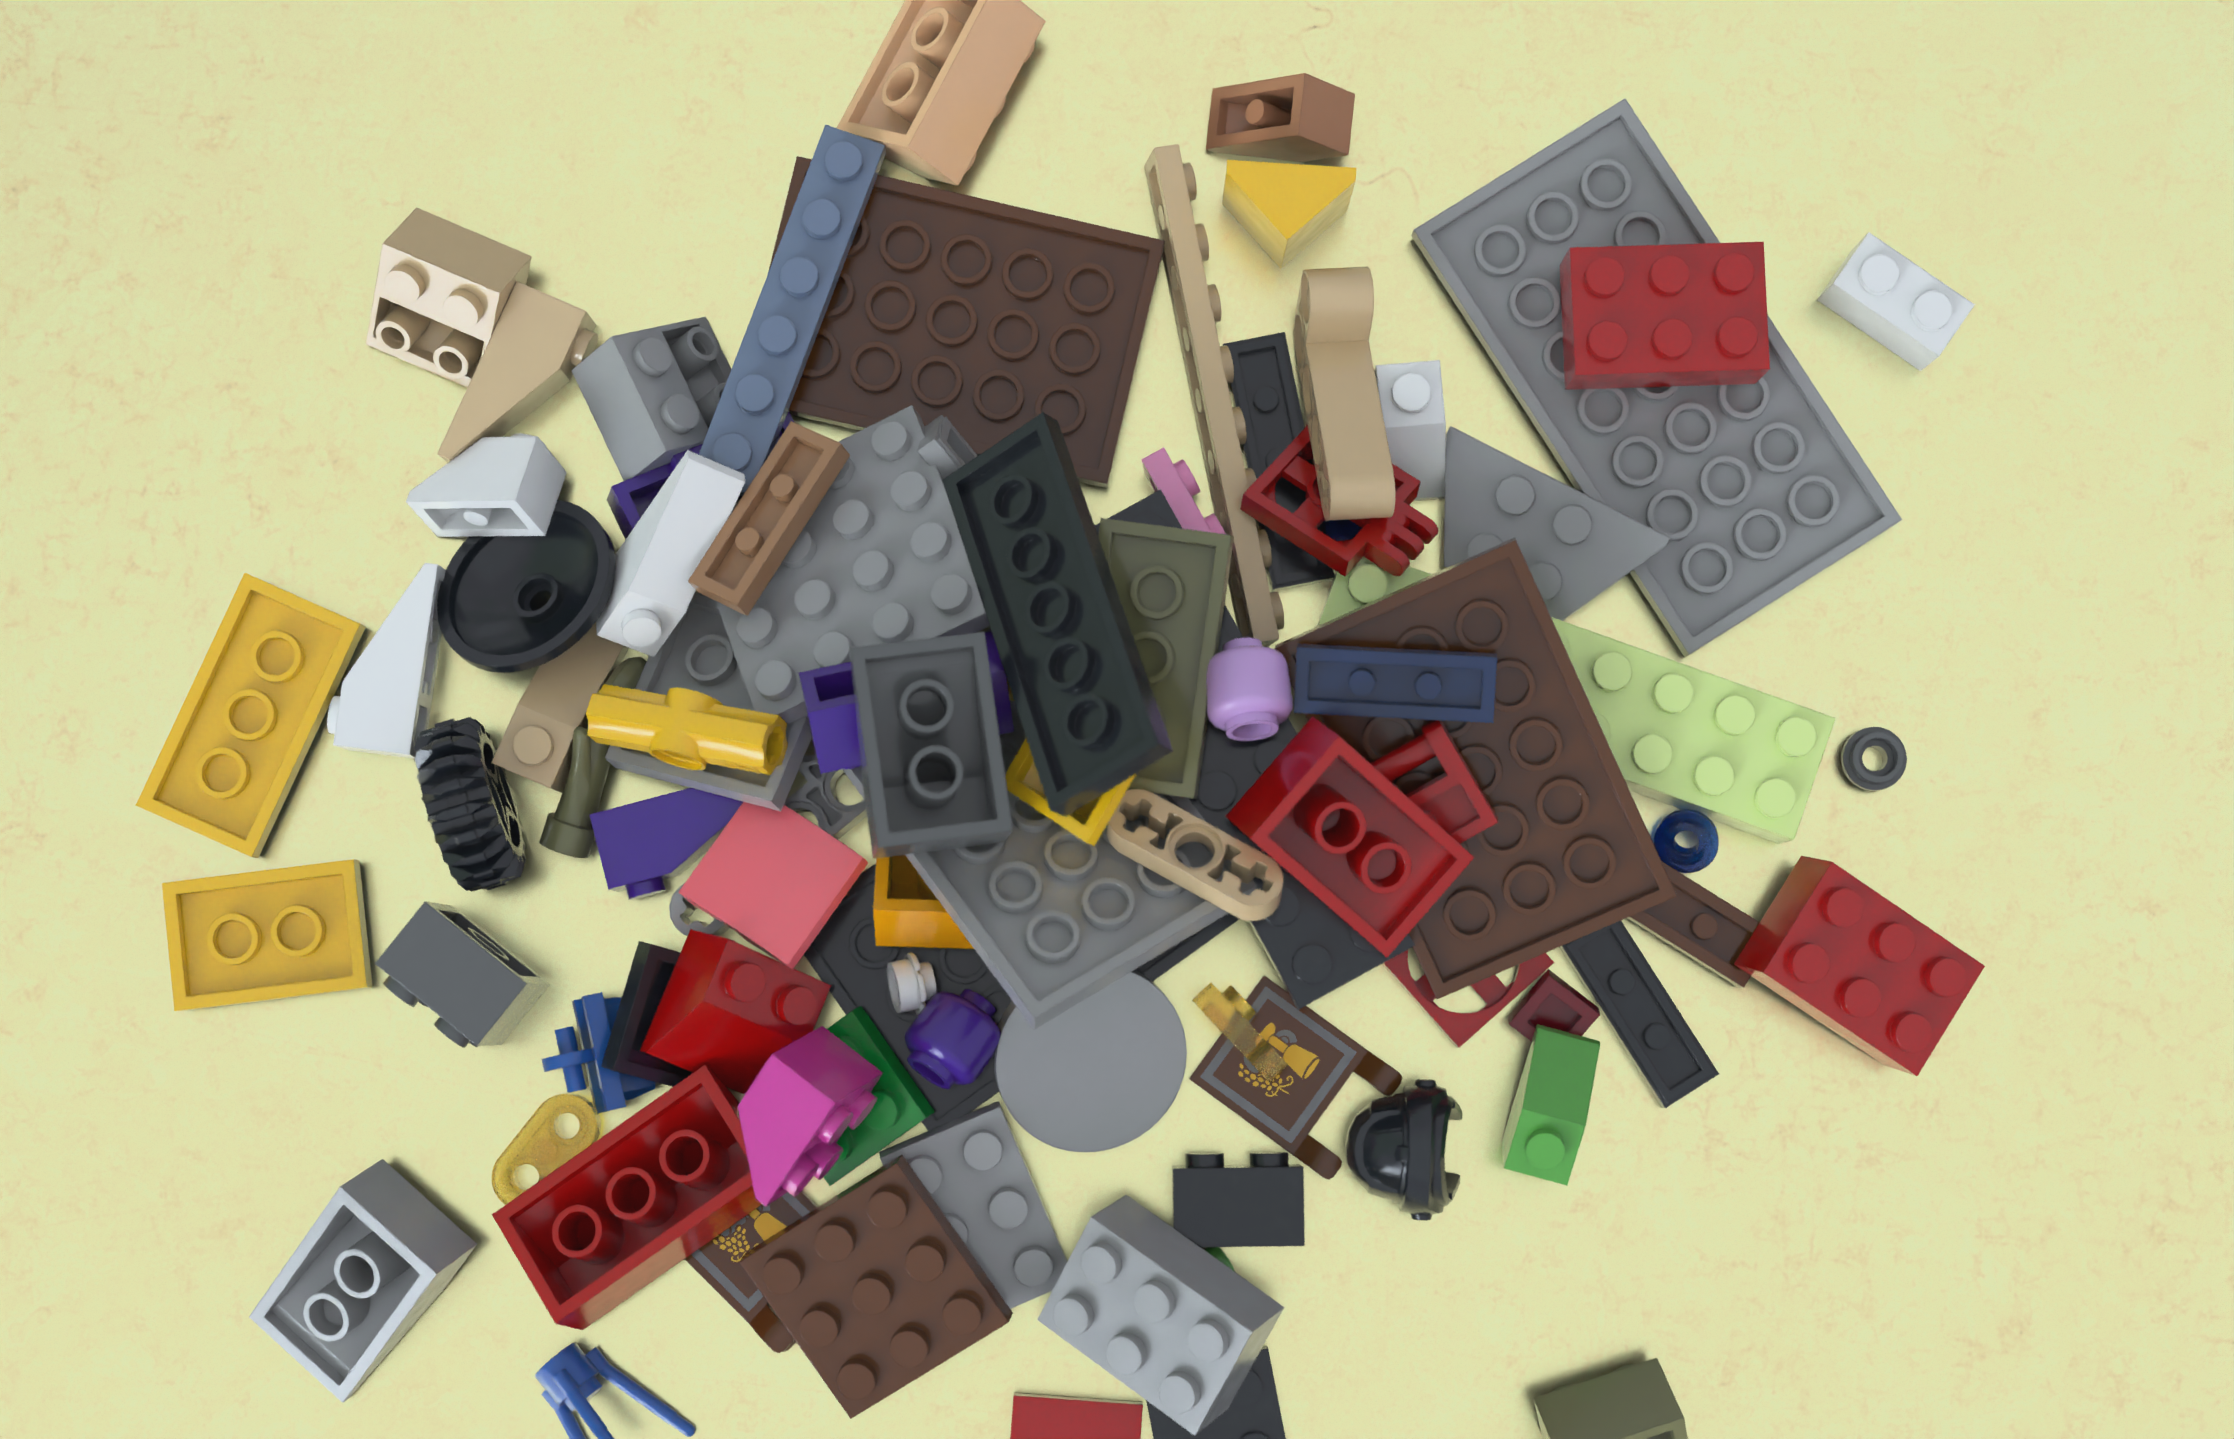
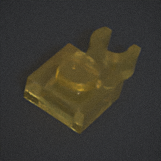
[1192,982,1288,1083]

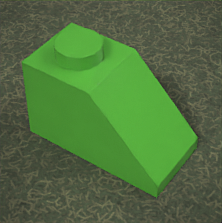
[1502,1024,1600,1186]

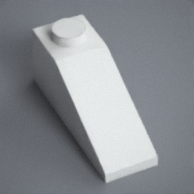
[596,450,745,657]
[327,563,446,759]

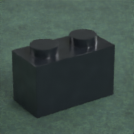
[1172,1152,1305,1247]

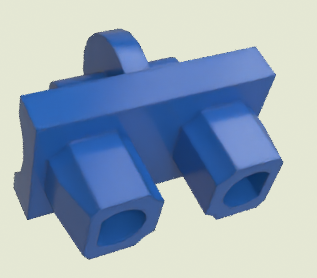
[542,992,655,1114]

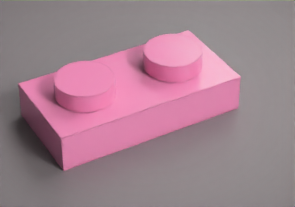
[1141,447,1226,534]

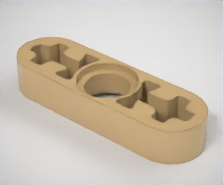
[1107,789,1284,921]

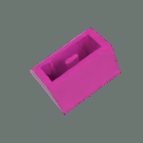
[738,1026,883,1206]

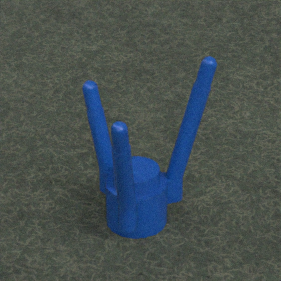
[534,1342,695,1439]

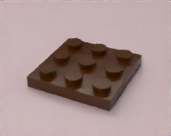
[740,1155,1013,1419]

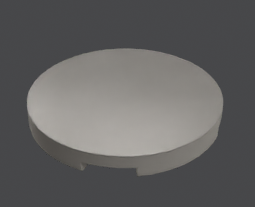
[994,970,1187,1152]

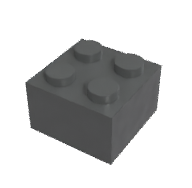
[375,901,550,1048]

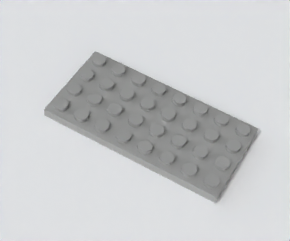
[1411,98,1902,657]

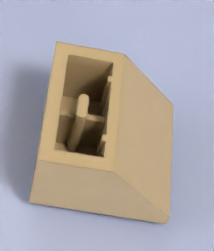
[366,207,532,388]

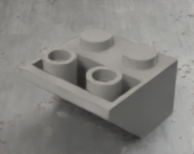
[571,316,731,481]

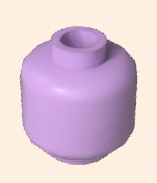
[1206,638,1293,741]

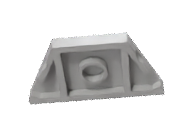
[1444,426,1671,621]

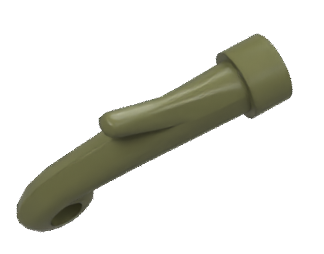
[539,657,647,858]

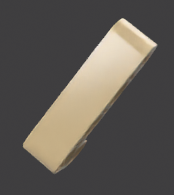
[1294,266,1395,521]

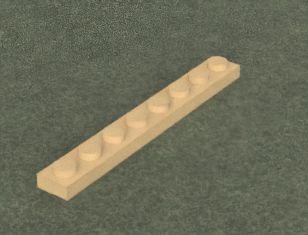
[1144,144,1284,647]

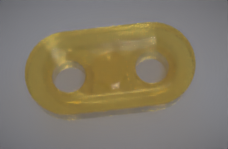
[491,1093,601,1205]

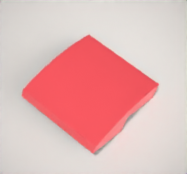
[678,802,868,970]

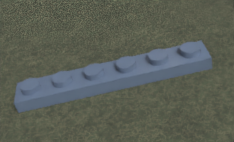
[699,124,886,496]

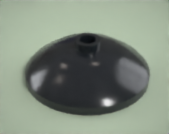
[437,500,615,673]

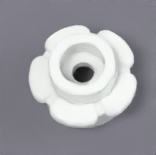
[887,952,937,1016]

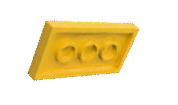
[136,573,366,858]

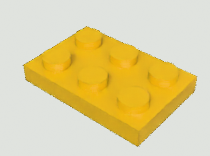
[162,859,373,1011]

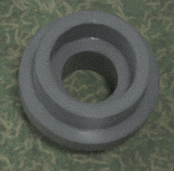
[1841,727,1907,791]

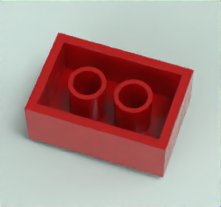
[1560,242,1770,390]
[1734,856,1985,1076]

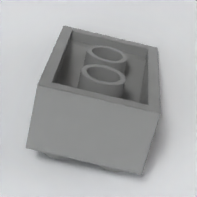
[249,1159,477,1403]

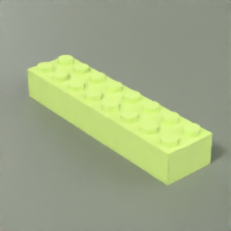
[1317,557,1836,844]

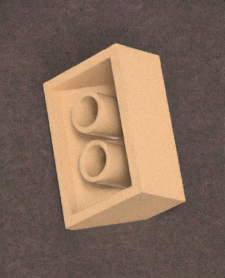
[837,0,1046,186]

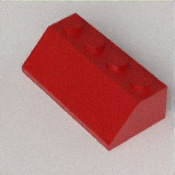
[492,1065,762,1330]

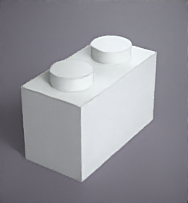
[1817,232,1975,371]

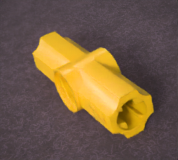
[586,684,788,775]

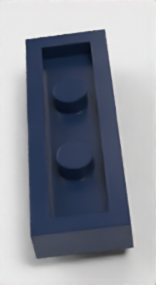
[1294,644,1497,723]

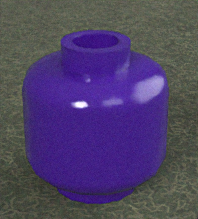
[905,989,1001,1089]

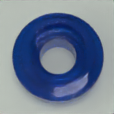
[1654,809,1719,873]

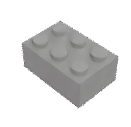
[1037,1195,1285,1436]

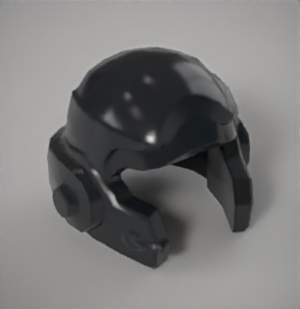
[1345,1079,1463,1221]

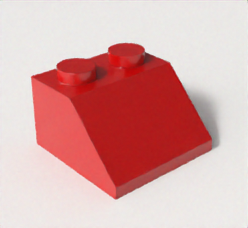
[640,929,831,1095]

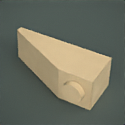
[437,281,598,463]
[491,622,629,793]

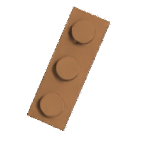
[688,421,850,616]

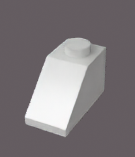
[1374,360,1446,501]
[406,433,567,537]

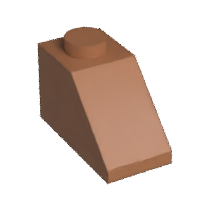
[1206,73,1355,162]

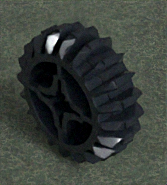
[414,717,526,892]

